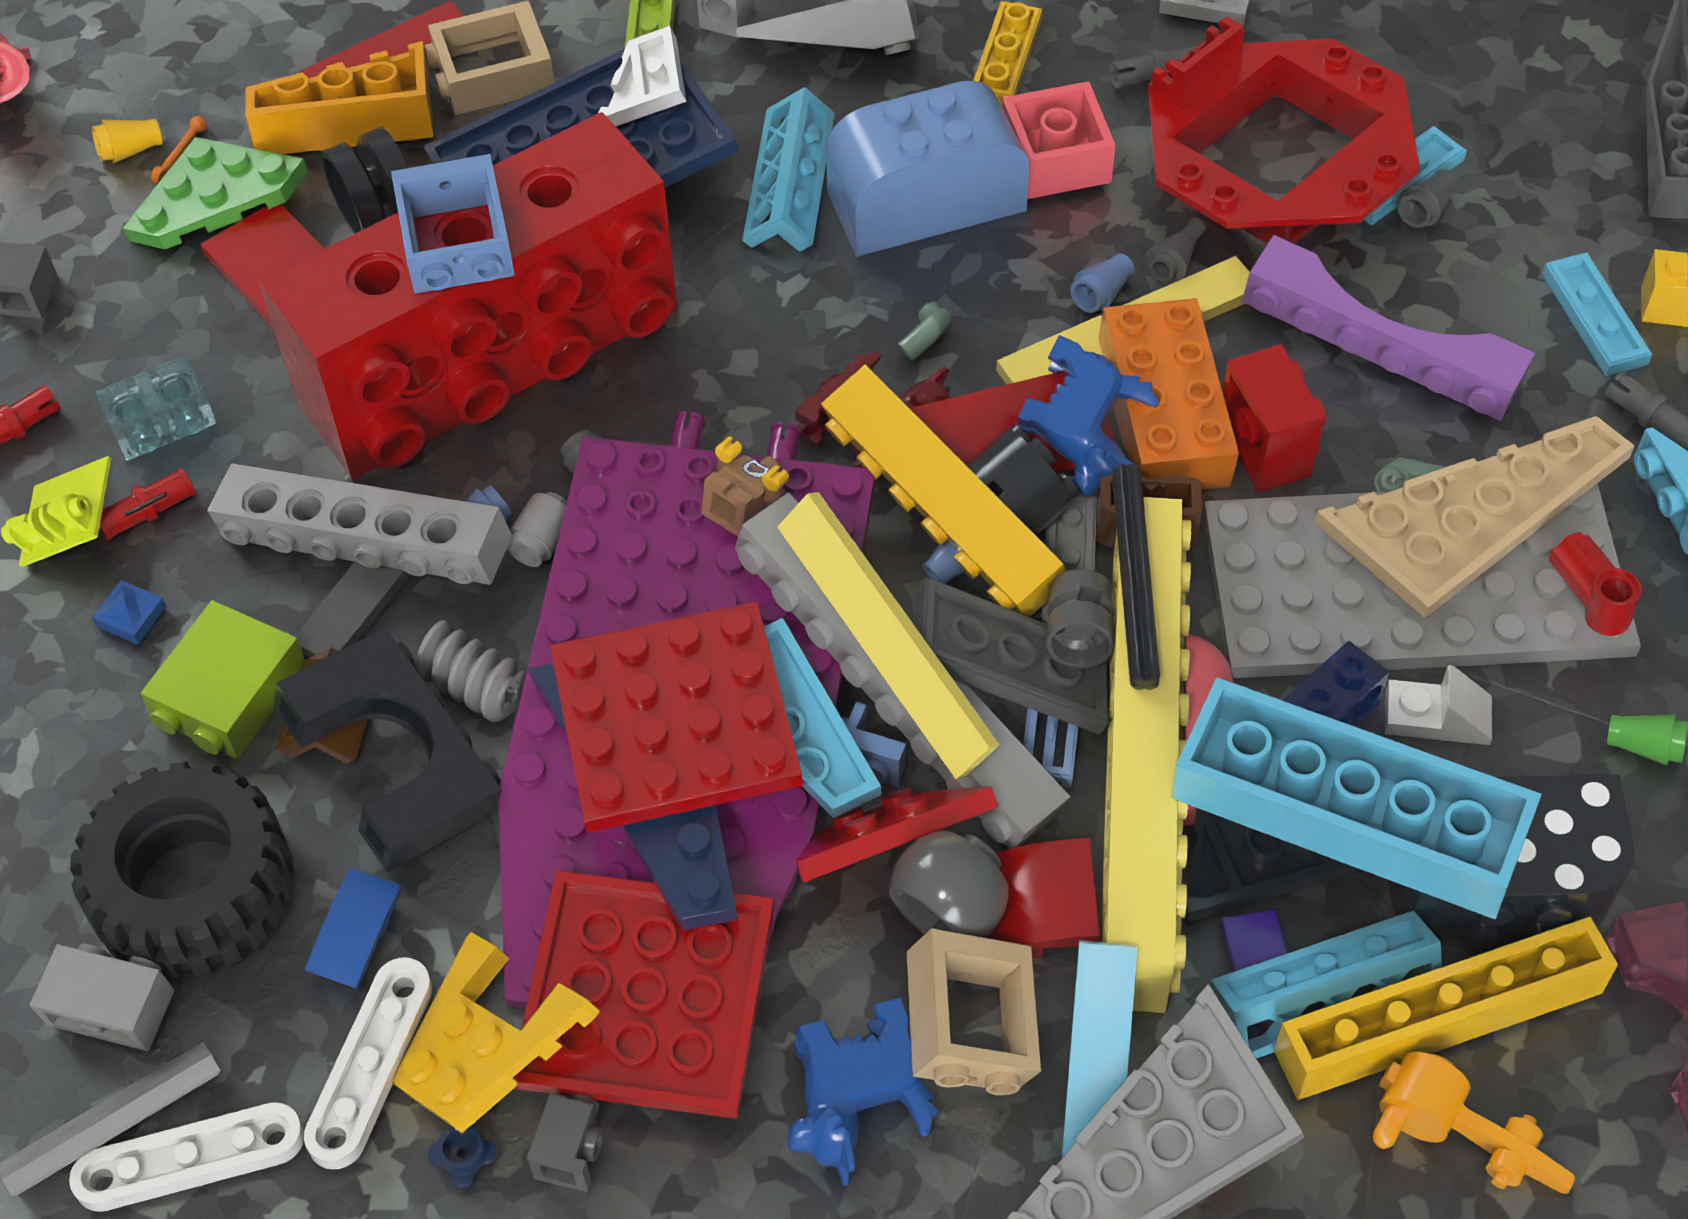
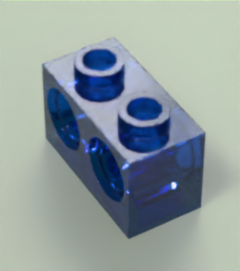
[1282,641,1389,727]

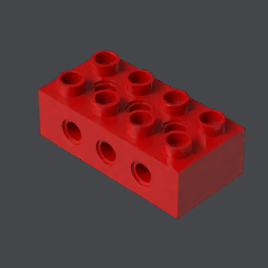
[259,112,678,480]

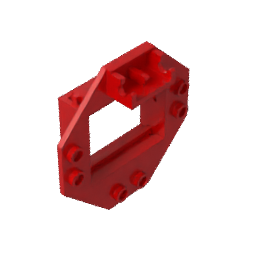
[1148,17,1420,245]

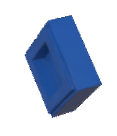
[92,580,167,645]

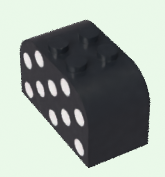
[1388,774,1634,951]

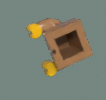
[701,436,789,536]

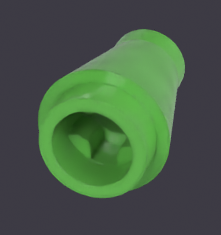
[1607,714,1688,766]

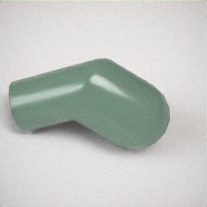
[897,302,951,361]
[1374,457,1445,493]

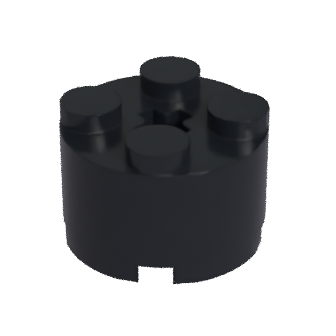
[966,424,1081,536]

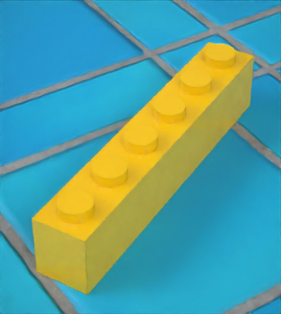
[821,365,1066,617]
[1274,917,1618,1100]

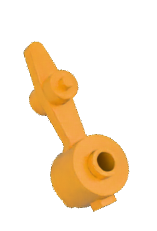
[1373,1052,1576,1194]

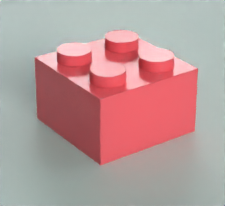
[1002,81,1116,199]

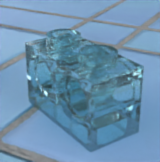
[95,355,216,461]

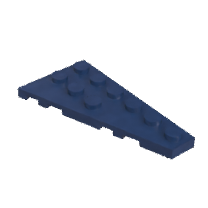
[528,664,738,930]

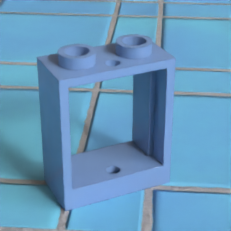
[391,154,515,294]

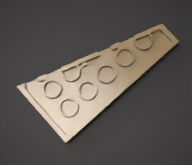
[1314,416,1634,618]

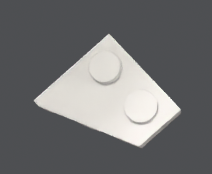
[599,26,686,126]

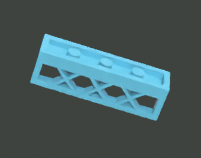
[742,87,835,252]
[1211,910,1442,1058]

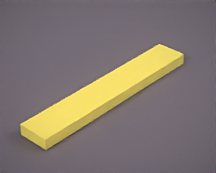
[996,256,1250,385]
[777,492,1000,779]

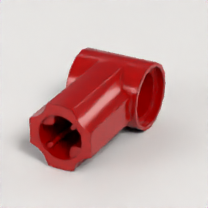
[1549,531,1642,636]

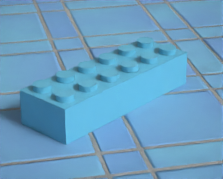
[1172,677,1542,920]

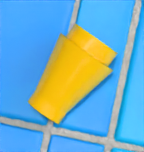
[92,119,162,164]

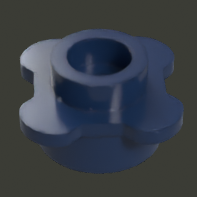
[428,1124,498,1188]

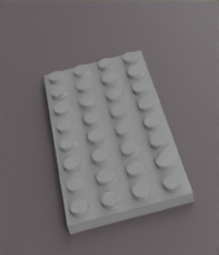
[1203,483,1641,678]

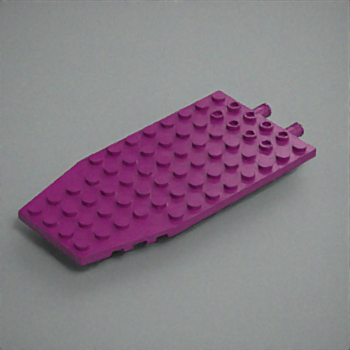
[498,411,876,1009]

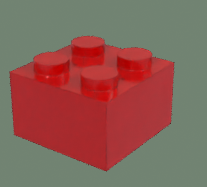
[1222,344,1326,493]

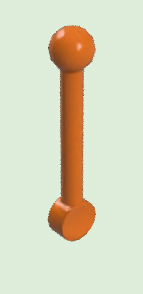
[151,116,207,184]

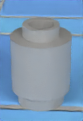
[507,492,567,567]

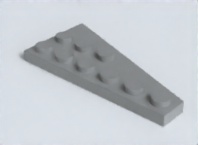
[1007,984,1305,1219]

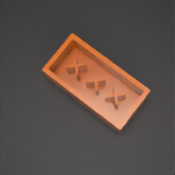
[1098,298,1239,490]

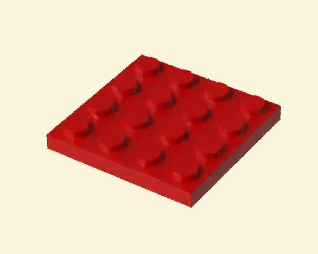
[550,601,803,833]
[514,870,775,1119]

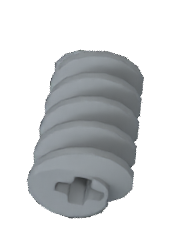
[415,620,527,723]

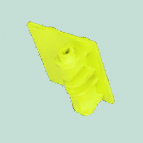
[1,456,111,567]

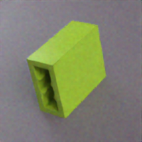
[140,600,305,759]

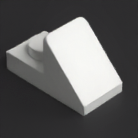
[1385,665,1492,745]

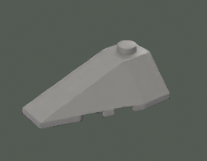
[735,0,919,55]

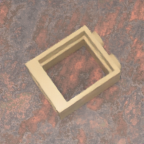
[424,0,555,115]
[907,928,1041,1096]

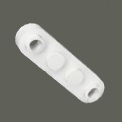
[304,958,433,1169]
[69,1103,304,1212]

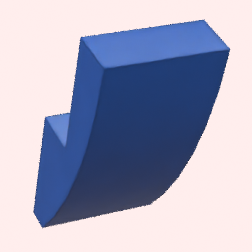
[305,868,402,989]

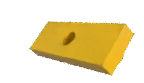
[973,1,1043,107]

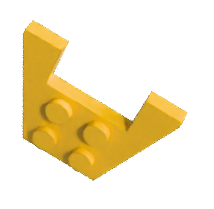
[391,932,600,1133]

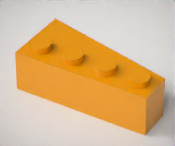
[245,41,434,155]

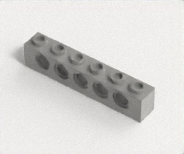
[207,463,512,585]

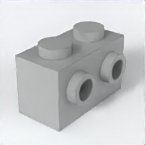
[29,944,175,1052]

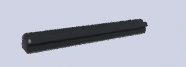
[1112,464,1160,690]

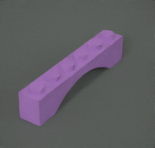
[1242,235,1535,421]

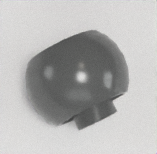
[889,830,1009,938]

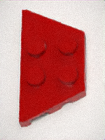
[795,786,998,882]

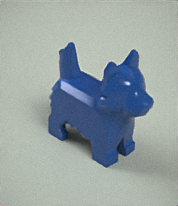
[1017,335,1159,498]
[788,998,939,1186]

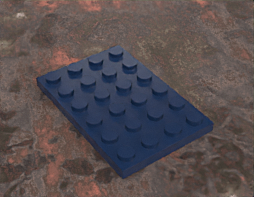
[423,49,739,188]

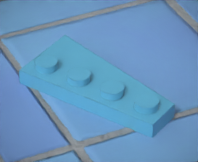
[764,618,881,818]

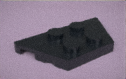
[1185,808,1364,922]

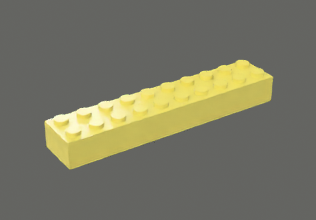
[1101,497,1191,1013]

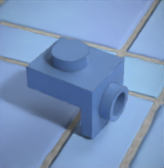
[842,702,906,787]

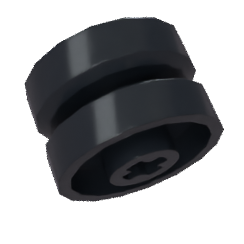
[320,126,408,234]

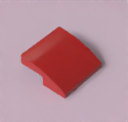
[986,838,1100,958]

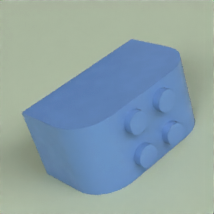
[826,81,1029,257]

